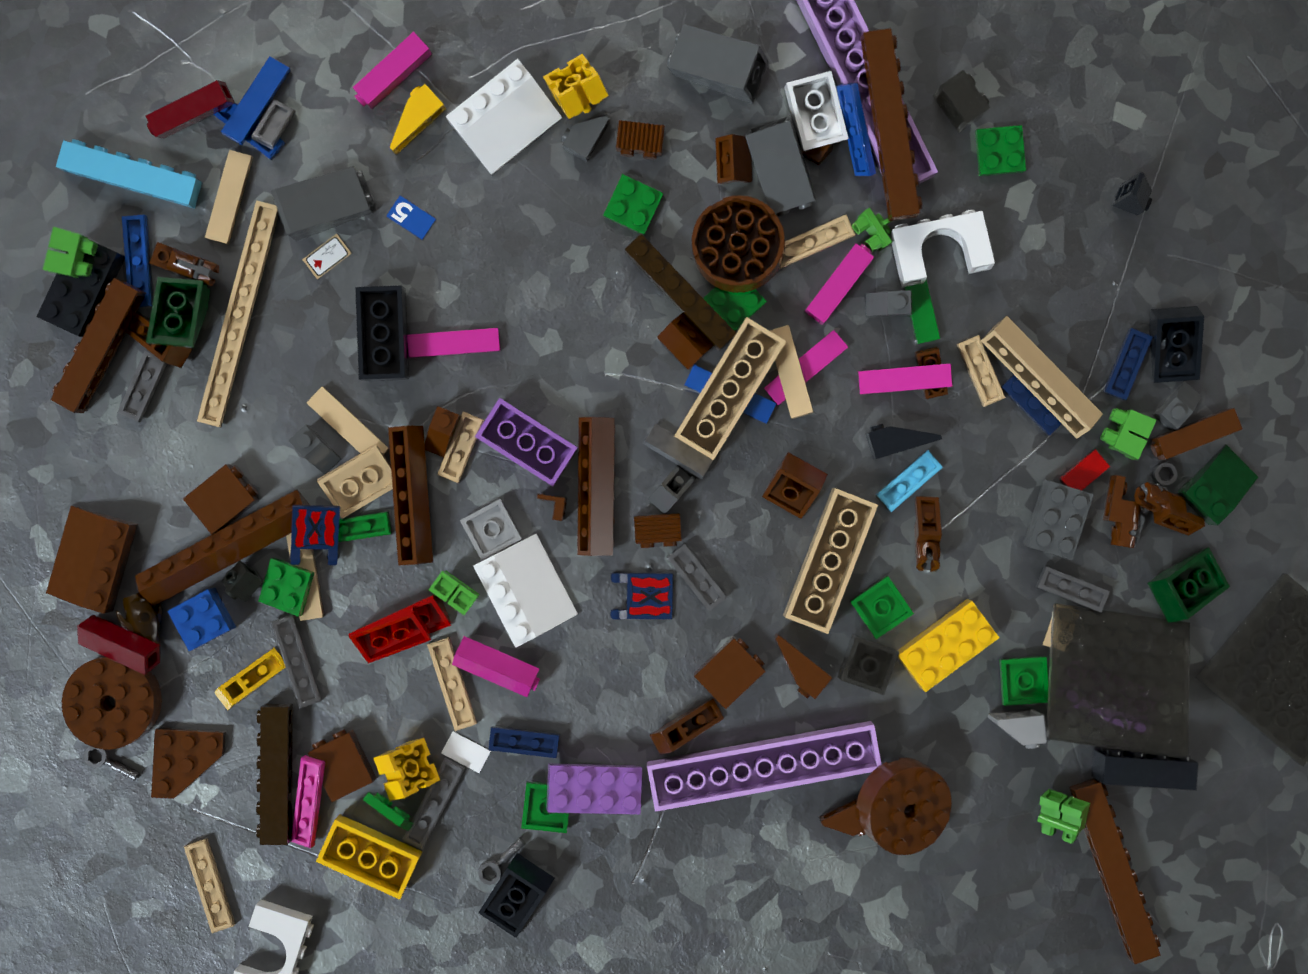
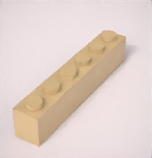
[981,316,1103,439]

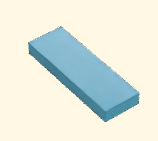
[876,450,943,512]

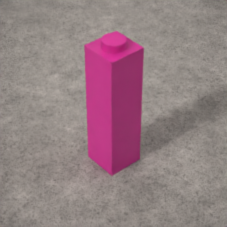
[352,32,432,109]
[804,244,874,325]
[452,636,540,697]

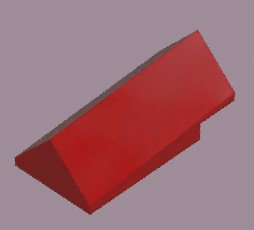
[349,594,451,663]

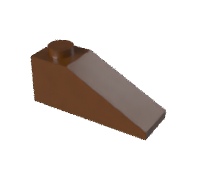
[126,311,192,368]
[774,633,832,699]
[650,699,724,755]

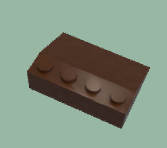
[46,506,138,614]

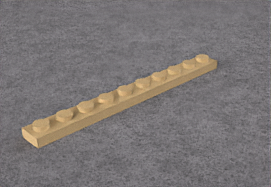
[197,200,279,428]

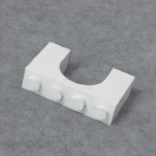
[890,210,995,288]
[233,899,314,974]

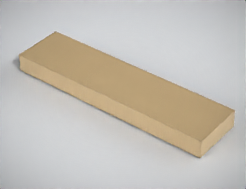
[205,150,253,245]
[779,214,855,269]
[770,325,814,419]
[307,386,390,455]
[286,534,324,621]
[427,637,477,731]
[184,838,235,933]

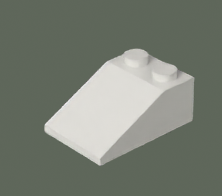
[784,71,849,151]

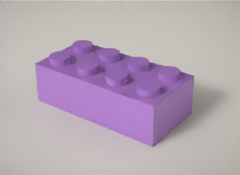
[475,398,578,486]
[546,763,642,815]

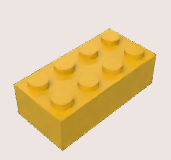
[894,599,999,693]
[316,814,423,899]

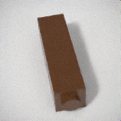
[1151,408,1242,460]

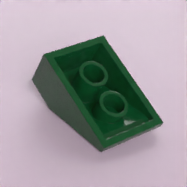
[146,277,210,348]
[1177,445,1258,526]
[1147,547,1230,623]

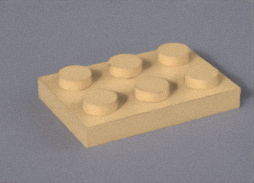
[317,444,393,519]

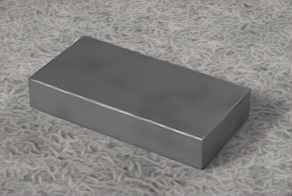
[252,99,295,150]

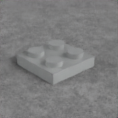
[460,499,522,561]

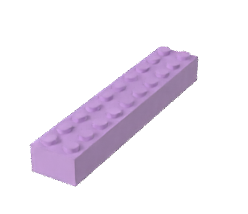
[796,0,938,184]
[647,721,881,812]

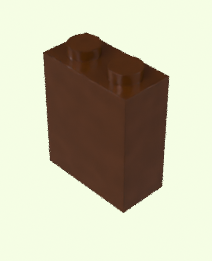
[183,464,260,535]
[694,636,766,709]
[308,729,377,802]

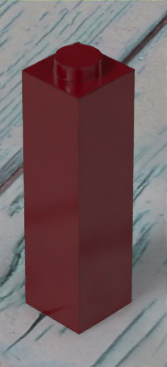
[146,80,235,139]
[77,615,160,675]

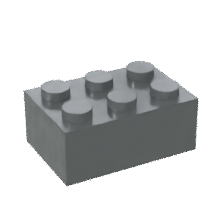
[1023,480,1094,560]

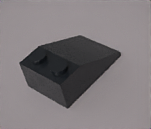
[1150,306,1205,383]
[478,853,555,938]

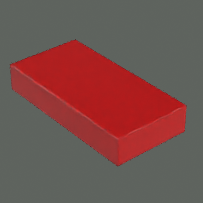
[1059,449,1110,491]

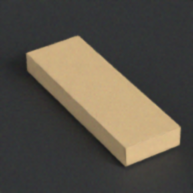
[957,335,1006,407]
[437,412,485,483]

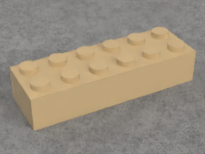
[674,317,786,460]
[783,488,878,634]

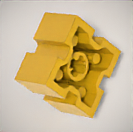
[543,54,609,119]
[374,738,440,801]

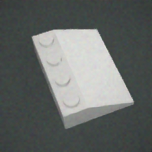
[446,59,562,175]
[473,534,578,648]

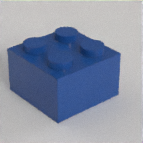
[167,588,237,652]

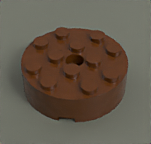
[692,195,785,293]
[62,656,162,750]
[857,757,952,855]

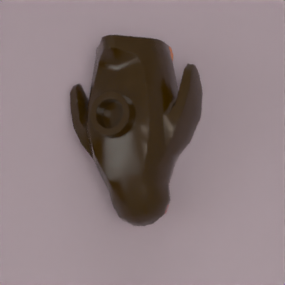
[116,593,163,645]

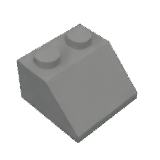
[988,709,1047,749]

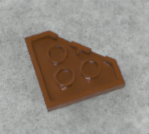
[151,728,226,799]

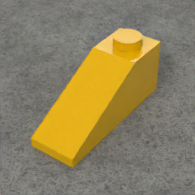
[390,84,446,155]
[214,647,286,710]

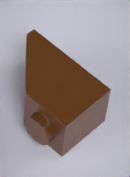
[425,406,461,457]
[819,798,865,836]

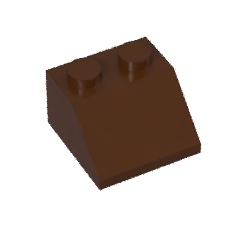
[762,452,828,519]

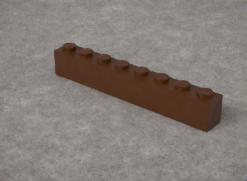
[860,28,922,221]
[135,489,310,606]
[1069,778,1161,964]

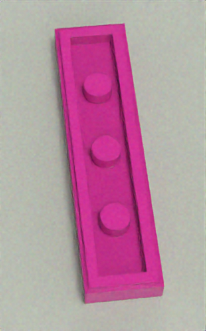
[407,328,500,358]
[763,330,848,406]
[858,364,953,394]
[291,755,325,848]

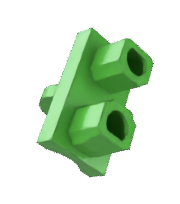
[852,208,892,252]

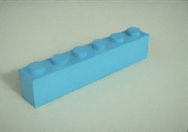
[56,139,202,209]

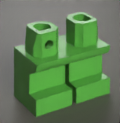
[43,227,98,278]
[1100,408,1156,460]
[429,570,480,615]
[1037,789,1090,844]

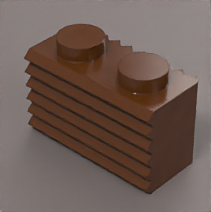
[616,120,665,160]
[634,513,682,548]

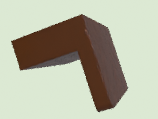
[715,134,752,184]
[657,313,714,369]
[537,494,567,521]

